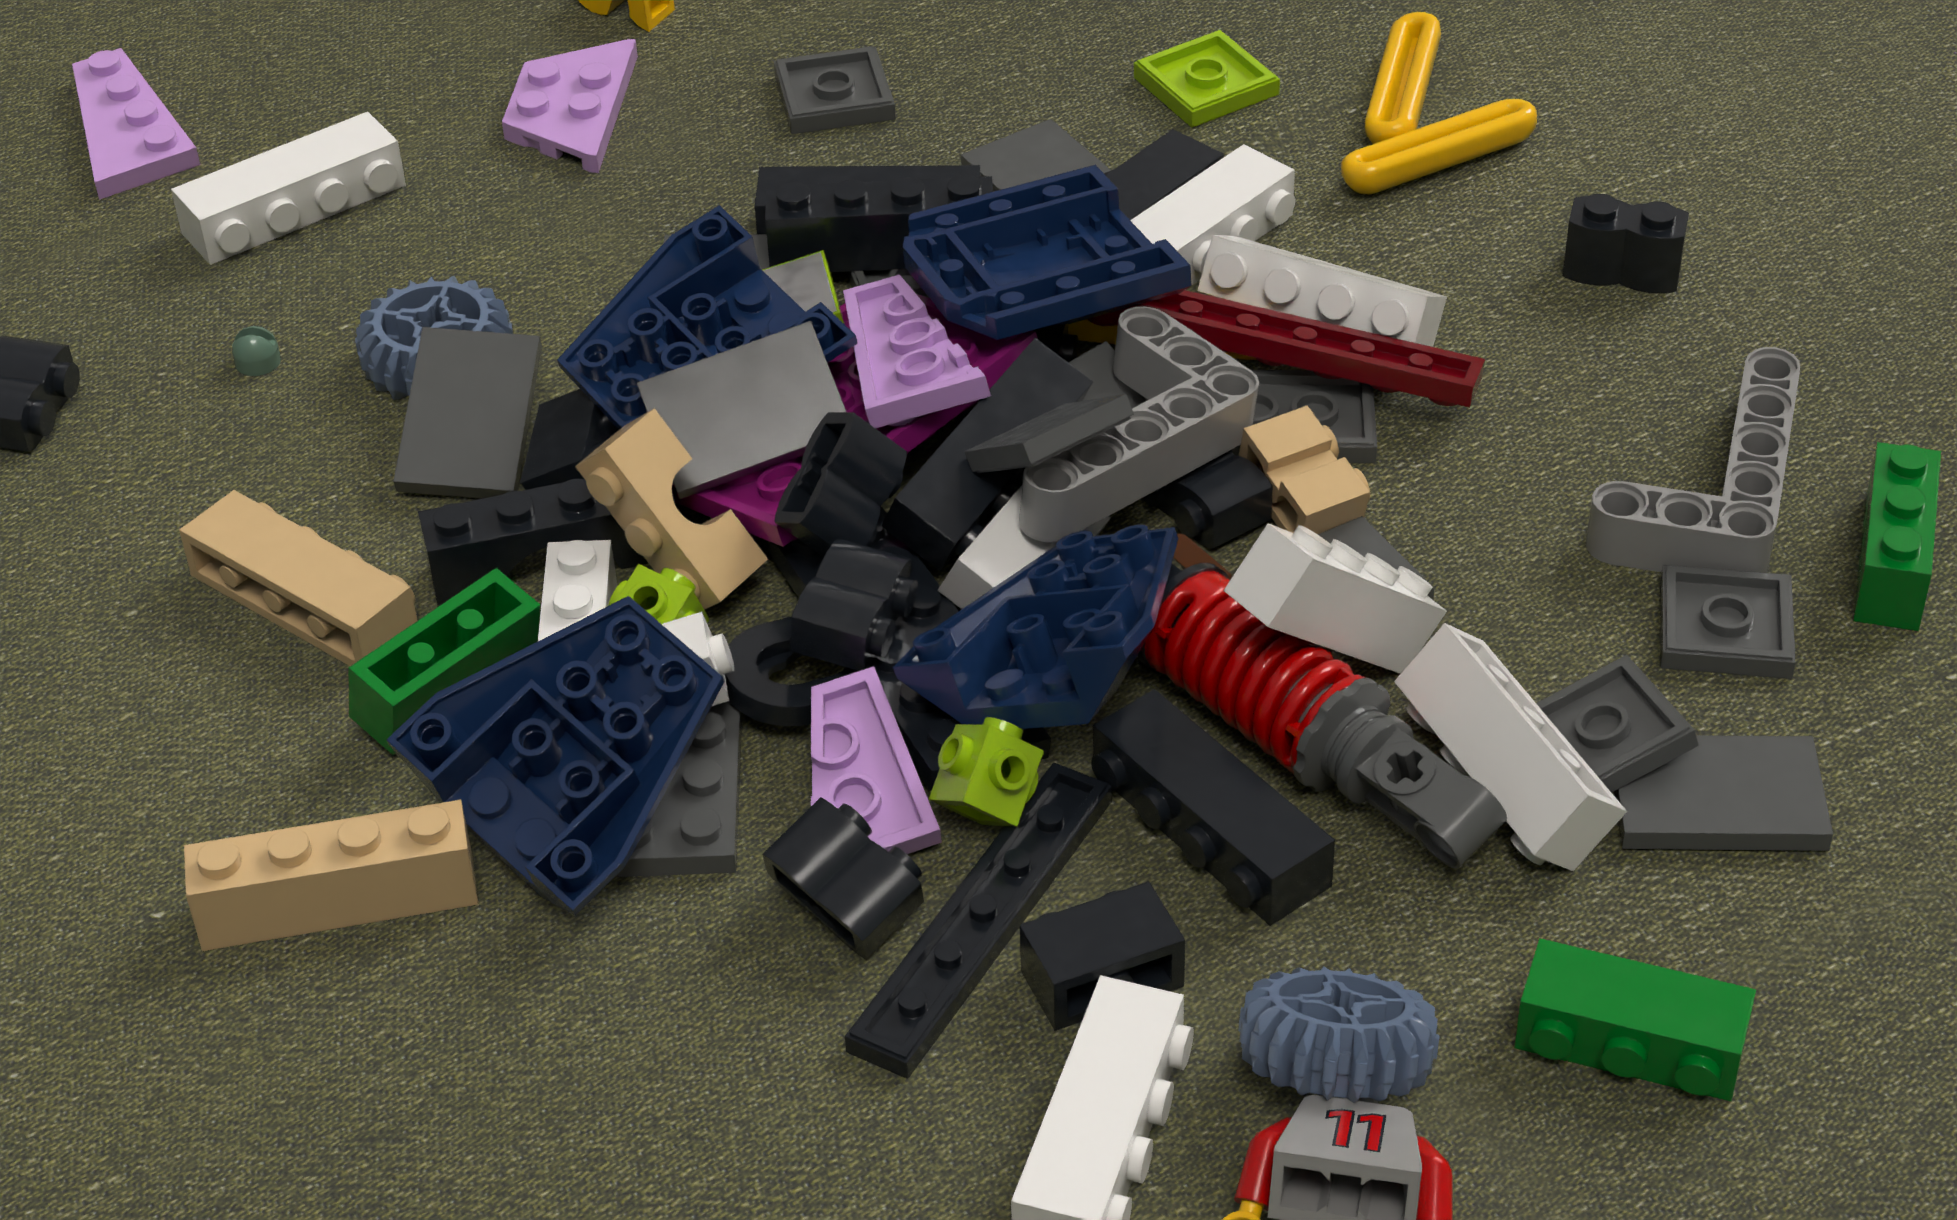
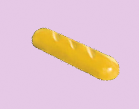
[1364,12,1441,144]
[1341,99,1537,195]

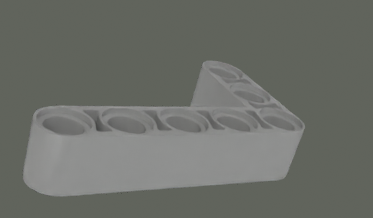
[1019,306,1259,542]
[1586,347,1800,573]

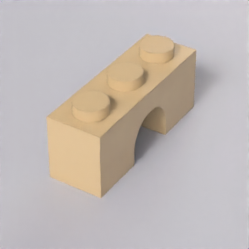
[575,408,768,610]

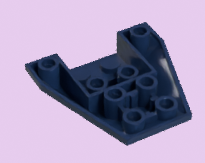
[557,205,858,430]
[893,525,1178,729]
[386,596,724,915]

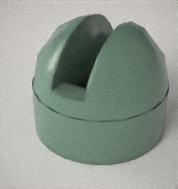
[232,325,281,376]

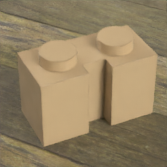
[1239,405,1370,534]

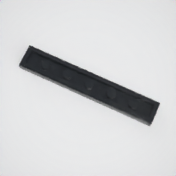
[845,762,1112,1079]

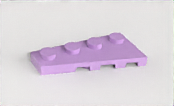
[72,48,200,200]
[843,274,991,428]

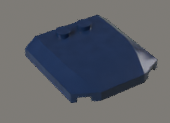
[903,165,1192,340]

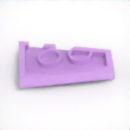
[811,666,942,854]

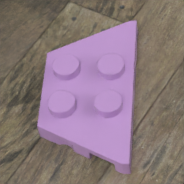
[502,39,638,173]

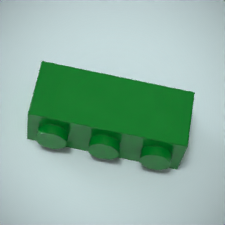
[1853,442,1941,631]
[348,568,541,755]
[1514,938,1756,1102]

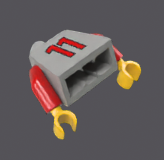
[1222,1095,1453,1220]

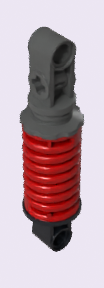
[1137,563,1507,869]

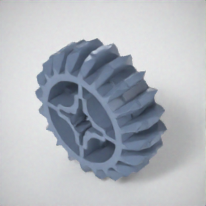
[355,276,513,400]
[1238,966,1440,1103]

